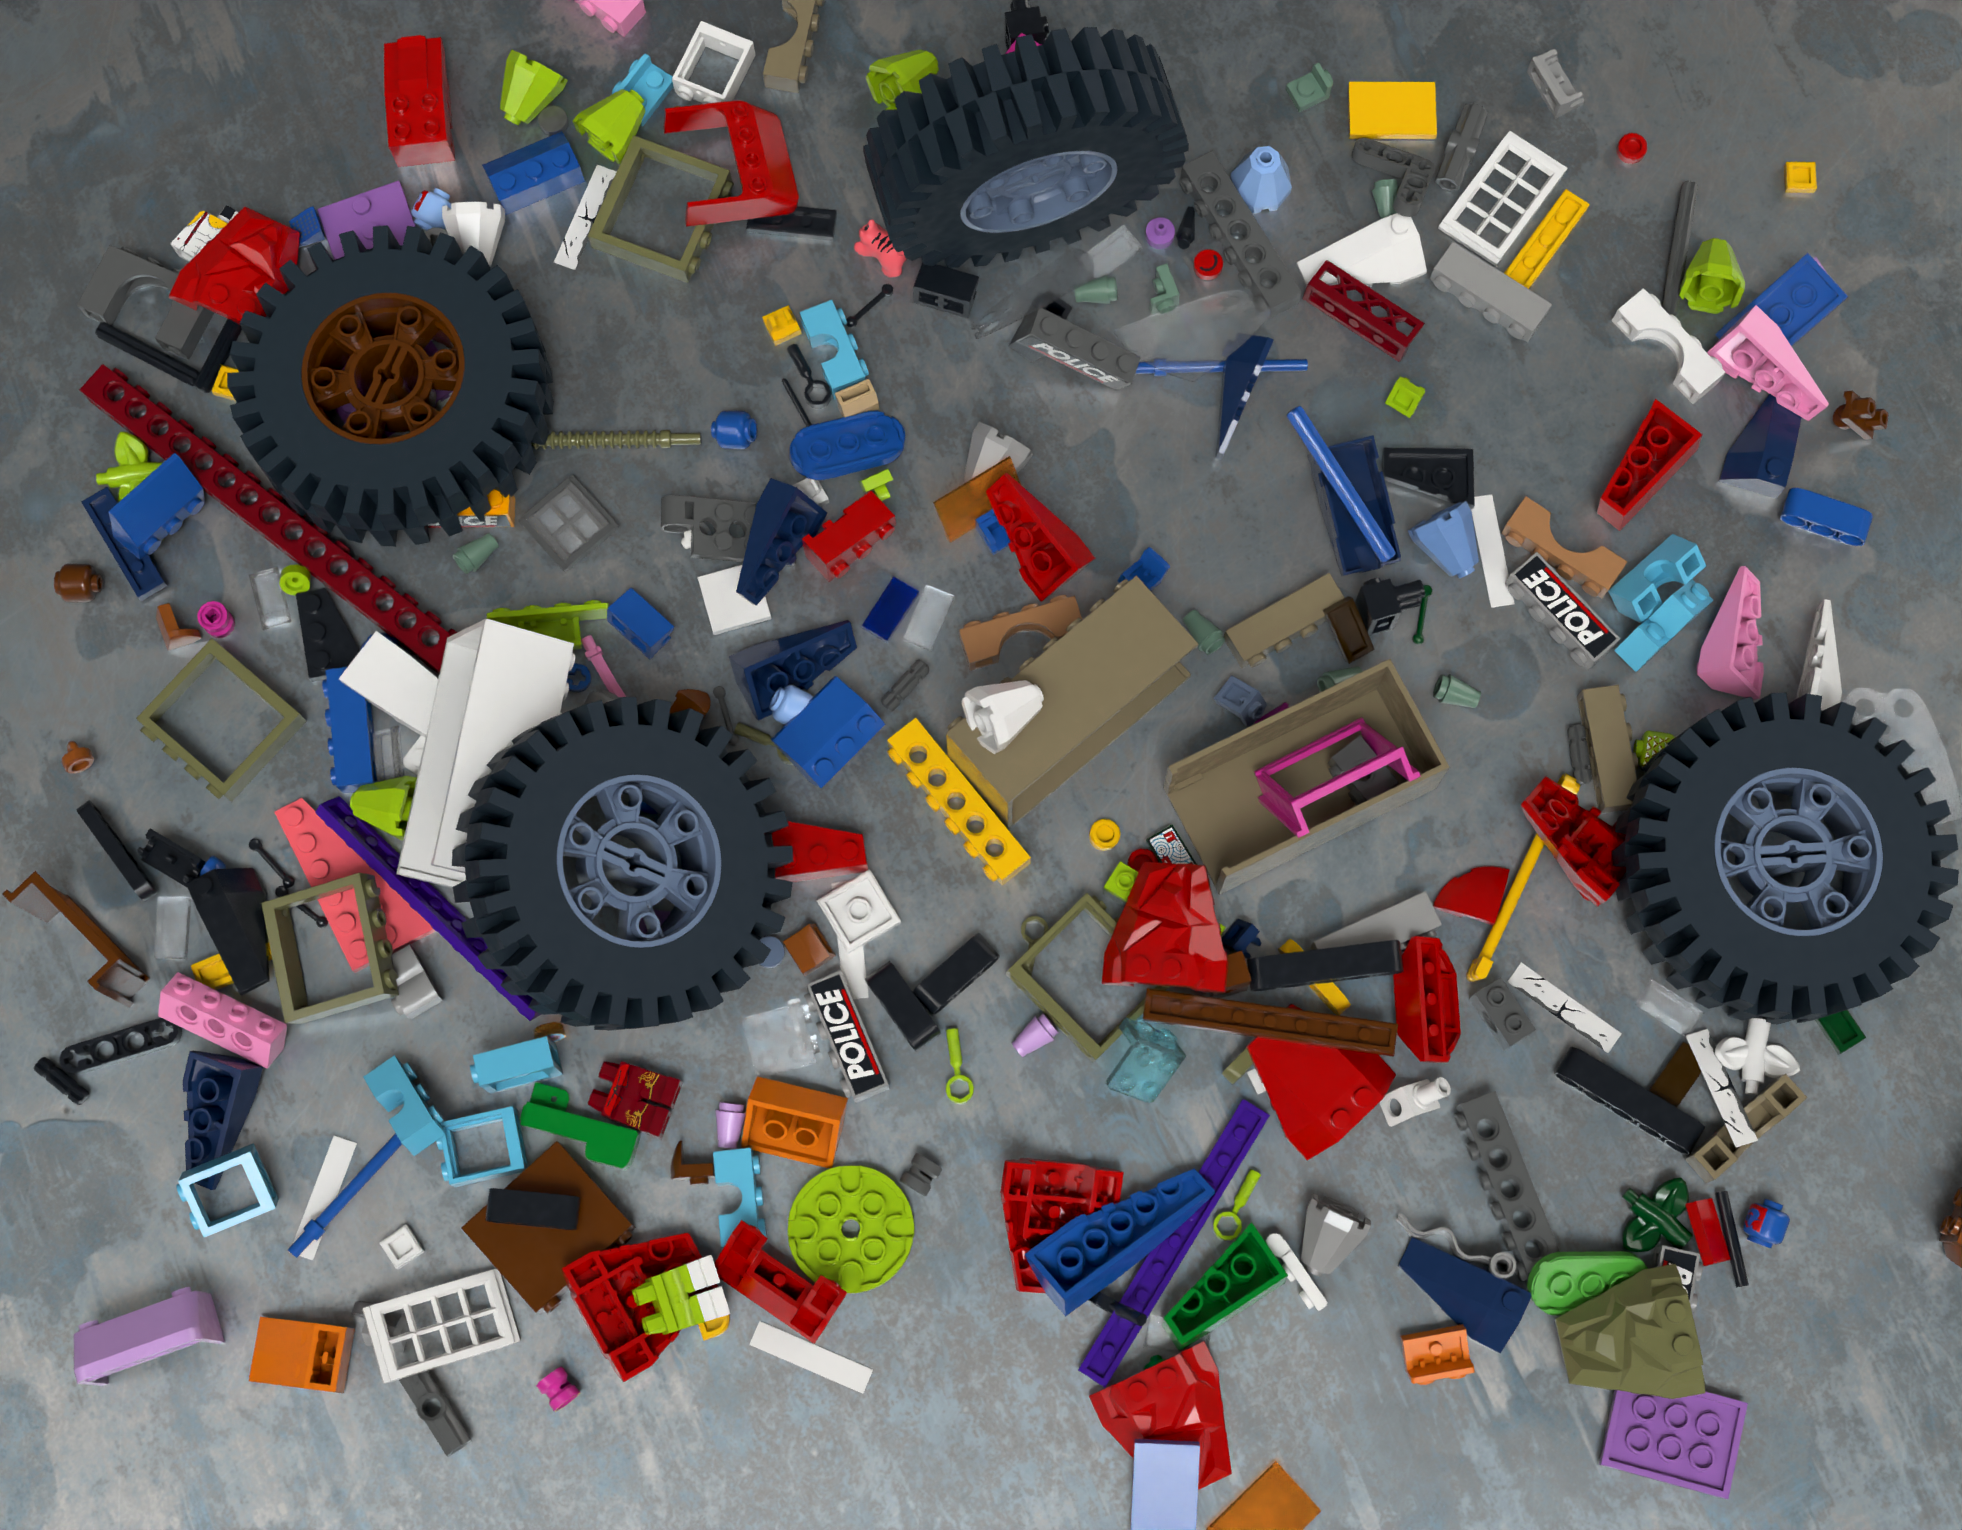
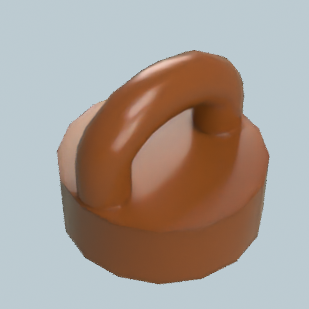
[61,741,94,774]

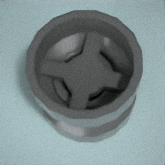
[900,1153,942,1197]

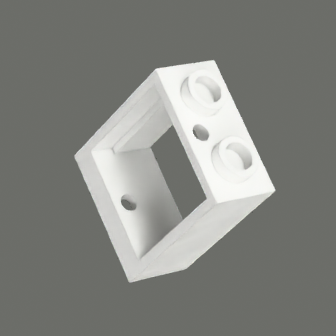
[672,21,756,104]

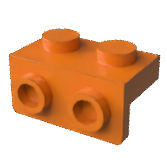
[1400,1324,1475,1385]

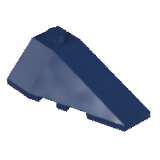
[736,478,827,606]

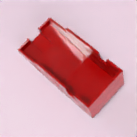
[384,35,455,168]

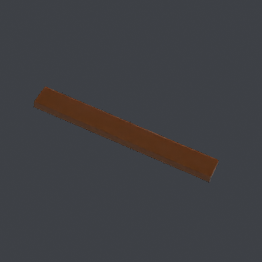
[1143,988,1398,1057]

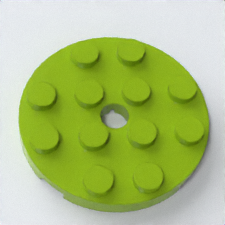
[788,1166,914,1294]

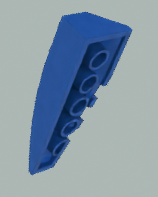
[1025,1168,1215,1317]

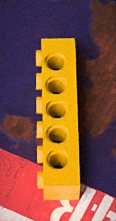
[887,718,1031,886]

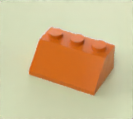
[741,1076,848,1169]

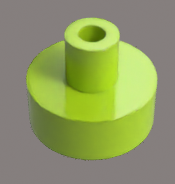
[279,564,311,596]

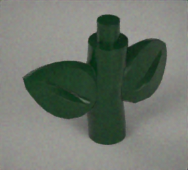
[1622,1178,1693,1252]

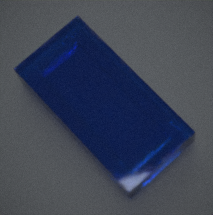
[862,577,919,644]

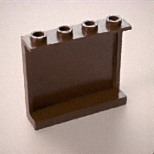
[461,1141,636,1315]

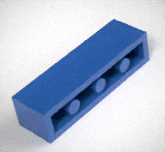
[322,667,379,794]

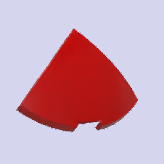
[1433,866,1510,926]

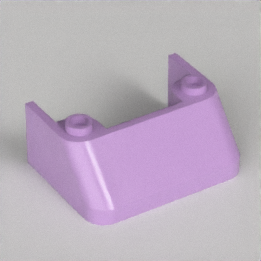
[74,1287,225,1386]

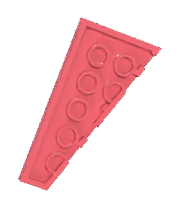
[274,798,435,973]

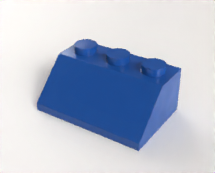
[482,131,585,216]
[108,453,205,560]
[771,676,885,788]

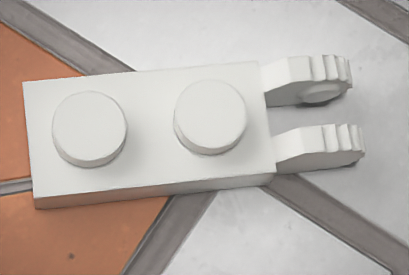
[1265,1233,1328,1311]

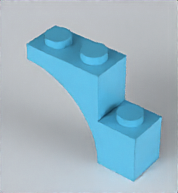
[1614,580,1714,672]

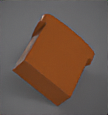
[156,603,202,651]
[670,689,711,718]

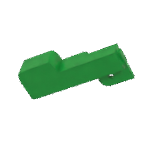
[519,1082,641,1170]

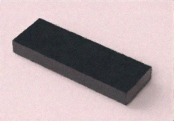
[746,206,837,241]

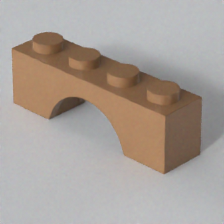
[1501,496,1627,599]
[959,595,1083,671]

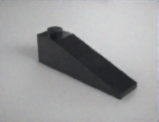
[186,868,270,996]

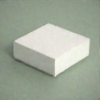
[379,1225,425,1270]

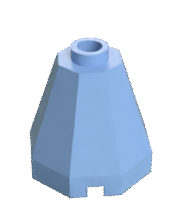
[1230,146,1292,213]

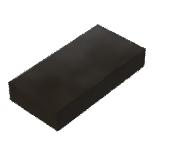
[1323,596,1375,664]
[1648,1042,1701,1108]

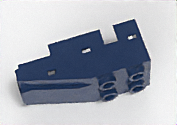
[1307,435,1401,576]

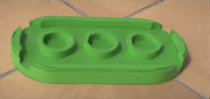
[1527,1251,1648,1316]

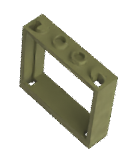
[588,135,734,283]
[136,638,307,802]
[261,873,399,1024]
[1005,893,1170,1063]

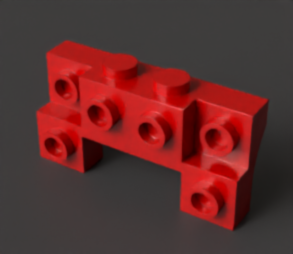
[714,1220,847,1344]

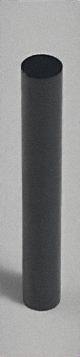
[1715,1191,1749,1288]

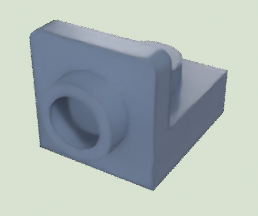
[1213,676,1267,727]

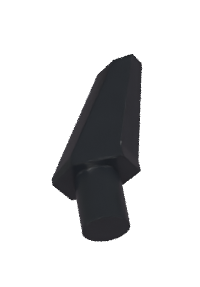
[1176,206,1195,249]

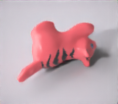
[854,219,907,277]

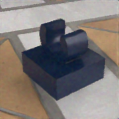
[1221,919,1262,959]

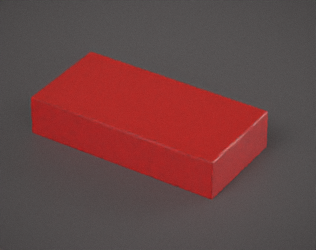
[1685,1198,1731,1266]

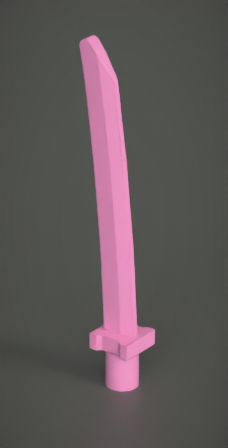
[581,635,626,697]

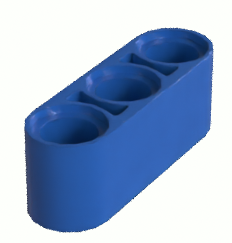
[1780,488,1873,546]

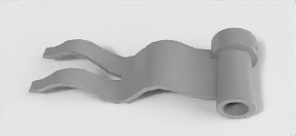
[1396,1214,1516,1279]

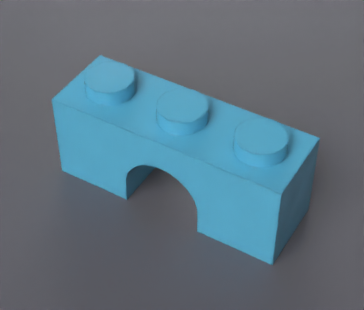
[799,300,869,399]
[1608,534,1706,623]
[363,1055,446,1156]
[713,1148,766,1248]

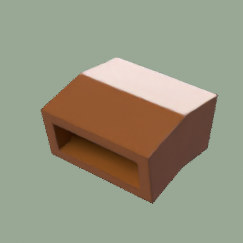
[783,924,836,977]

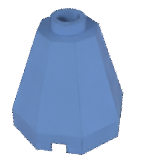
[1408,501,1479,579]

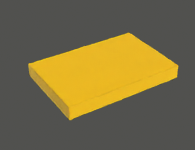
[1348,82,1437,139]

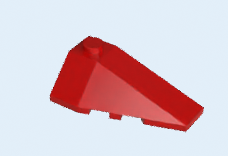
[985,473,1096,602]

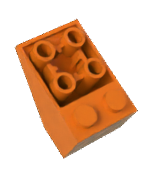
[249,1317,355,1393]

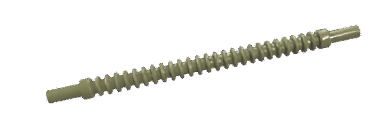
[531,430,701,450]

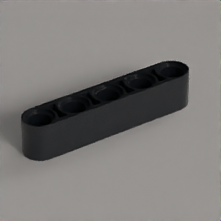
[1247,940,1404,992]
[1555,1047,1705,1155]

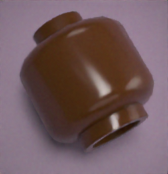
[54,564,103,603]

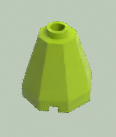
[866,49,939,110]
[500,50,568,126]
[572,89,646,164]
[1679,238,1745,314]
[350,776,417,841]

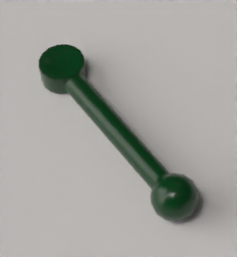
[1412,585,1432,645]

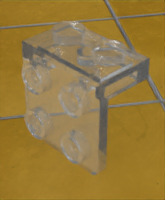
[742,998,820,1078]

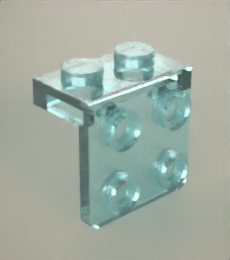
[1106,1017,1186,1103]

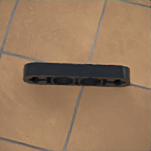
[76,800,158,902]
[59,1018,182,1075]

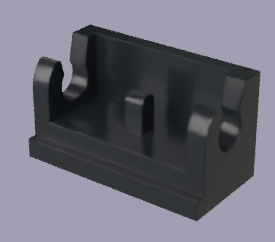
[913,262,979,318]
[137,828,206,887]

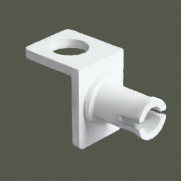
[1379,1077,1451,1127]

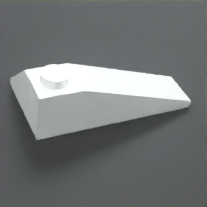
[1296,213,1427,287]
[1796,599,1842,711]

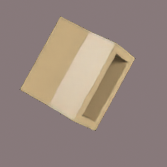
[835,379,879,417]

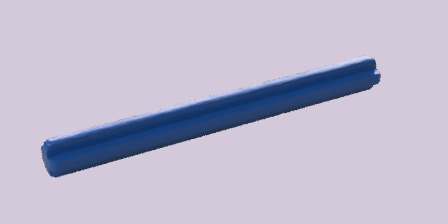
[1287,406,1395,562]

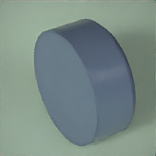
[759,936,785,969]

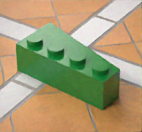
[1162,1222,1288,1352]

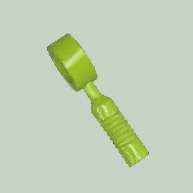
[946,1028,974,1104]
[1213,1169,1261,1241]

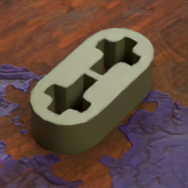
[1222,1048,1254,1085]

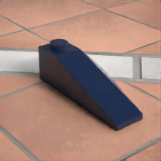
[1216,333,1274,460]
[1719,394,1802,499]
[729,620,857,721]
[182,1050,263,1190]
[1398,1237,1532,1354]

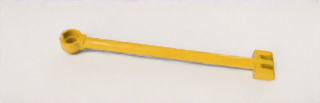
[1466,773,1580,982]

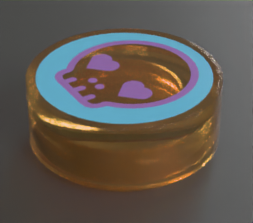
[533,1022,566,1042]

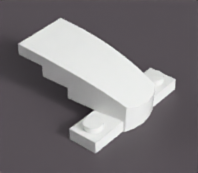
[339,631,438,776]

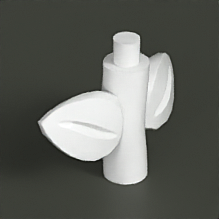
[1715,1018,1800,1095]

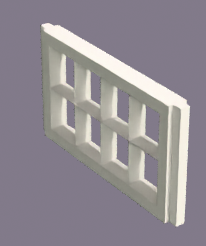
[1438,131,1568,266]
[362,1269,520,1384]

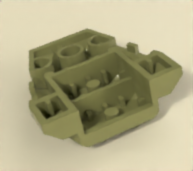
[1555,1264,1705,1399]

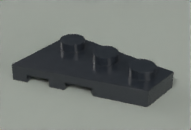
[1382,448,1475,509]
[296,588,360,682]

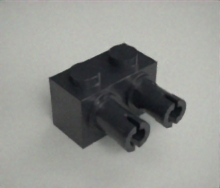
[1005,0,1049,50]
[1355,578,1425,636]

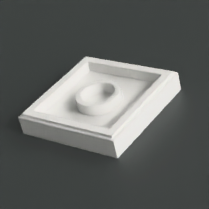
[697,565,772,635]
[817,869,901,954]

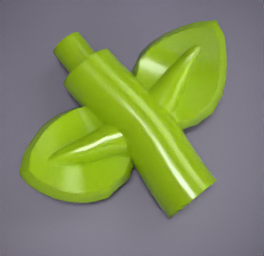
[96,432,163,502]

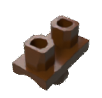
[1833,390,1889,440]

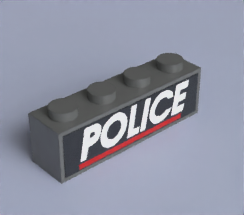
[1016,307,1141,390]

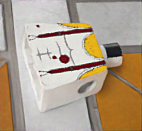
[171,205,238,262]

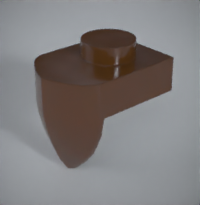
[670,1141,715,1185]

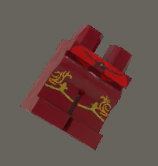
[588,1061,683,1140]

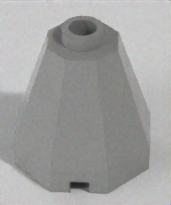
[963,422,1033,499]
[1301,1193,1371,1277]

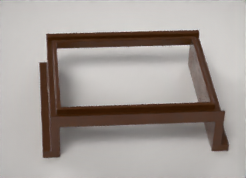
[2,871,150,1008]

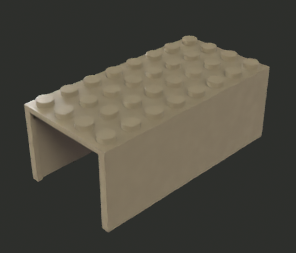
[946,575,1198,830]
[1163,659,1450,895]

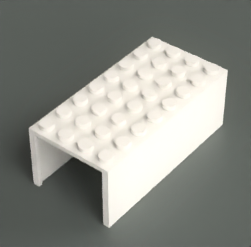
[396,619,575,888]

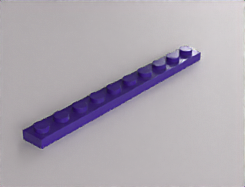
[315,796,541,1021]
[1078,1099,1270,1388]

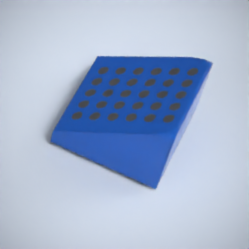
[289,206,326,248]

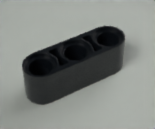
[913,933,1000,1016]
[864,961,941,1052]
[485,1188,581,1230]

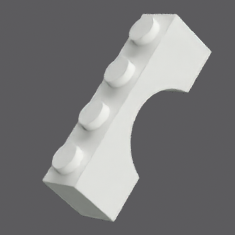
[1612,288,1726,404]

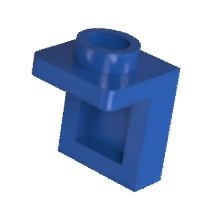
[1117,547,1170,591]

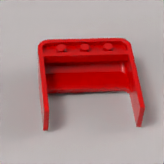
[663,100,799,227]

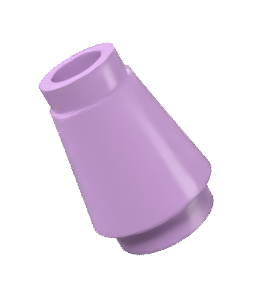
[1012,1013,1059,1057]
[715,1102,746,1148]

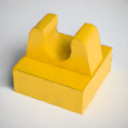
[762,305,802,346]

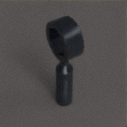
[787,344,831,409]
[1088,1292,1147,1326]

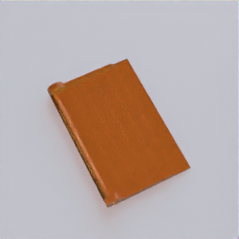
[933,456,1021,543]
[1206,1461,1321,1530]

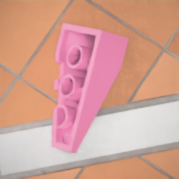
[1707,305,1829,421]
[1696,566,1764,700]

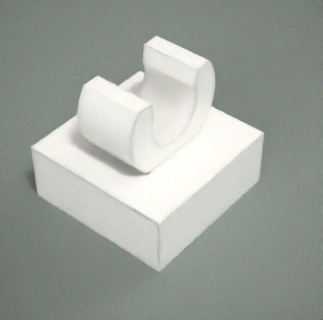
[792,478,829,507]

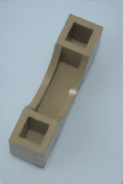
[763,0,825,93]
[1685,1074,1807,1183]

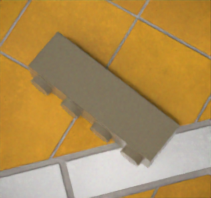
[1224,573,1345,669]
[1577,685,1638,814]

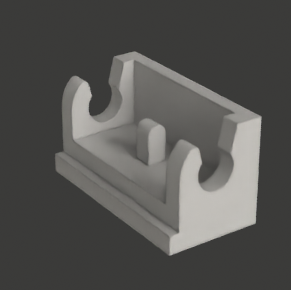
[1527,49,1584,118]

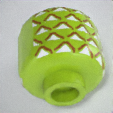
[1633,730,1675,768]

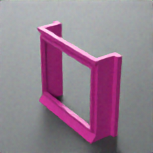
[1254,717,1421,838]

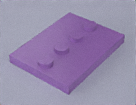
[317,180,416,260]
[1599,1390,1748,1499]

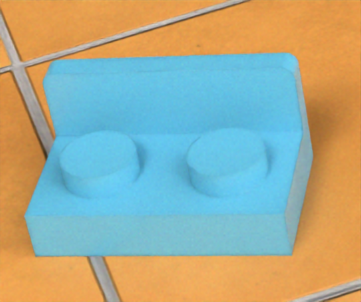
[612,53,674,127]

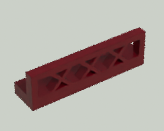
[1302,260,1425,362]

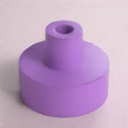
[1145,217,1175,249]

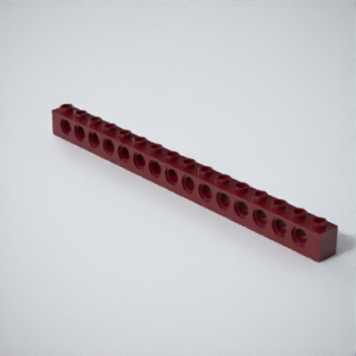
[79,364,457,674]

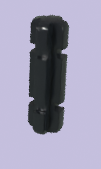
[34,1057,89,1105]

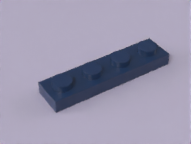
[81,487,167,601]

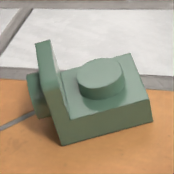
[1285,62,1333,112]
[1149,263,1180,314]

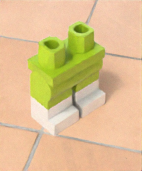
[632,1255,730,1335]

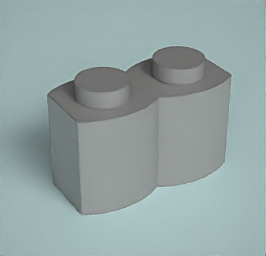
[391,944,443,1019]

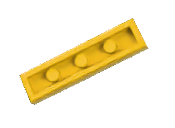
[1504,189,1590,289]

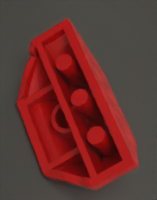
[1393,936,1461,1063]

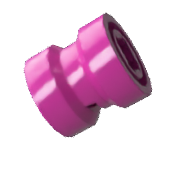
[197,601,235,638]
[536,1366,581,1412]

